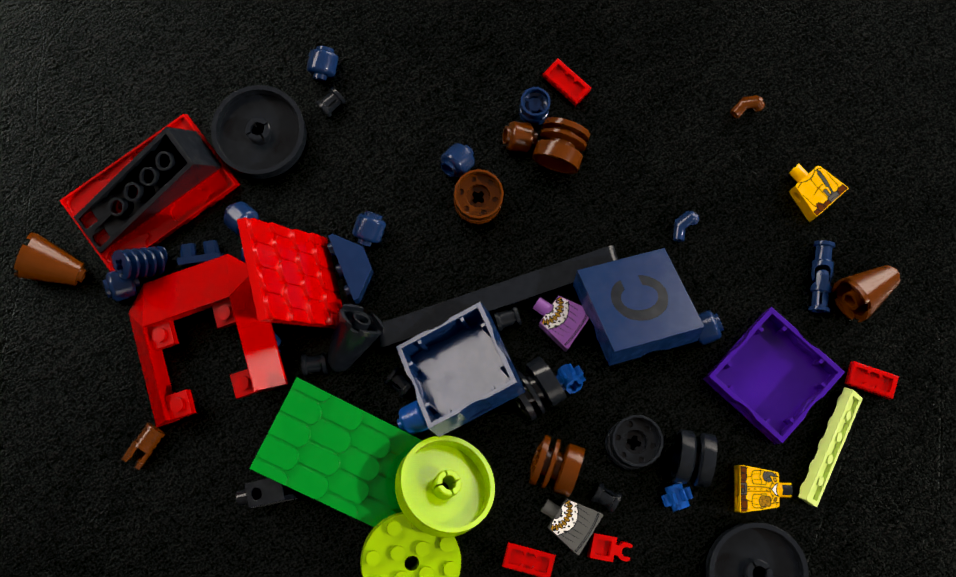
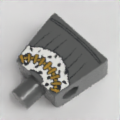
[541,498,603,555]

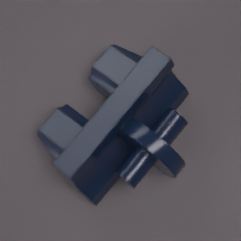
[177,240,224,266]

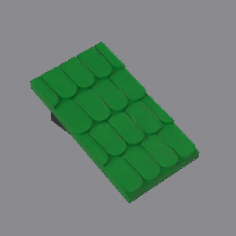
[249,377,423,527]

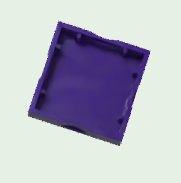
[703,307,845,444]

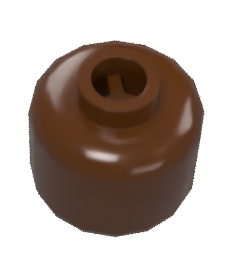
[502,121,538,153]

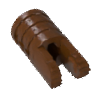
[121,422,165,470]

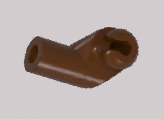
[730,95,765,119]

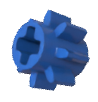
[555,364,586,394]
[661,483,693,512]

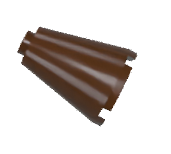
[14,232,87,285]
[832,265,900,322]

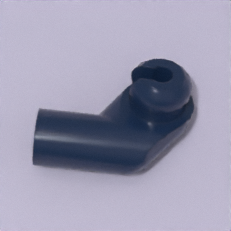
[673,211,699,242]

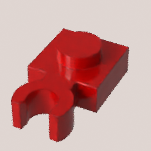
[587,532,633,562]

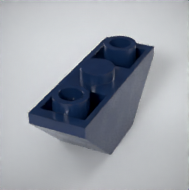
[327,234,374,304]

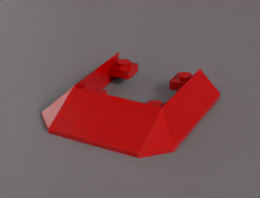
[128,254,288,427]

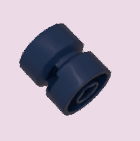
[519,87,550,126]

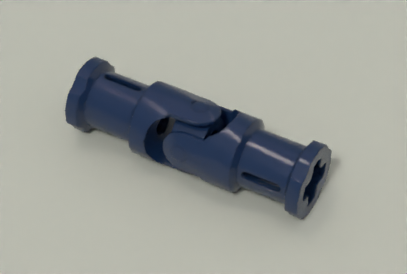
[808,240,835,314]

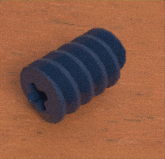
[112,246,168,280]

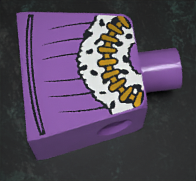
[533,296,589,352]

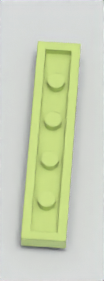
[798,387,863,507]

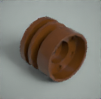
[532,117,590,174]
[453,169,504,225]
[529,435,585,497]

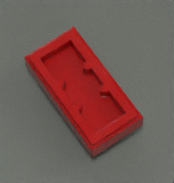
[542,59,591,106]
[844,361,899,400]
[502,542,556,577]

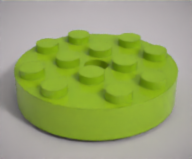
[395,435,495,538]
[360,512,461,577]

